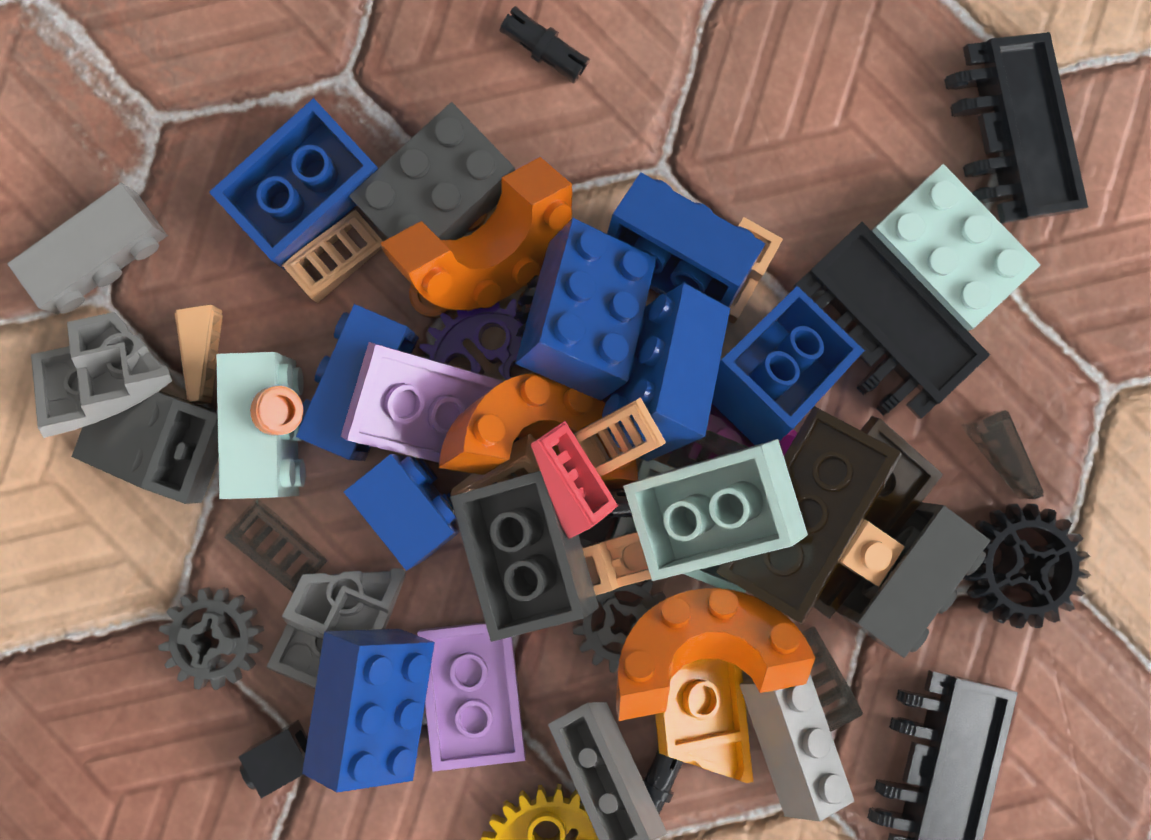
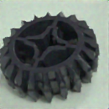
[963,503,1091,629]

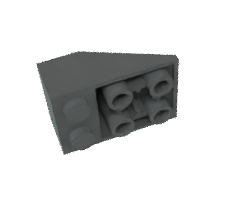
[71,391,219,504]

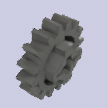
[573,579,666,673]
[158,587,264,690]

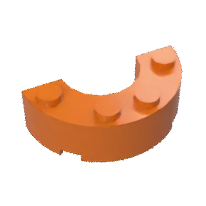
[380,157,573,310]
[439,373,638,489]
[616,588,815,721]

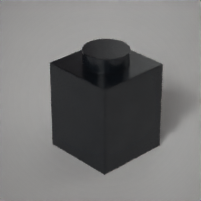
[238,720,308,799]

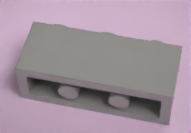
[7,183,168,314]
[739,674,855,822]
[548,702,668,840]

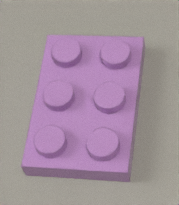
[341,342,504,462]
[417,622,526,772]

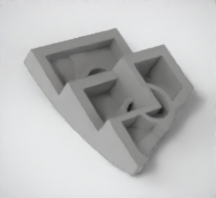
[31,312,172,438]
[266,568,406,689]

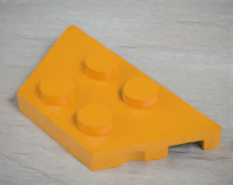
[655,659,754,783]

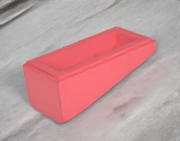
[531,421,618,539]

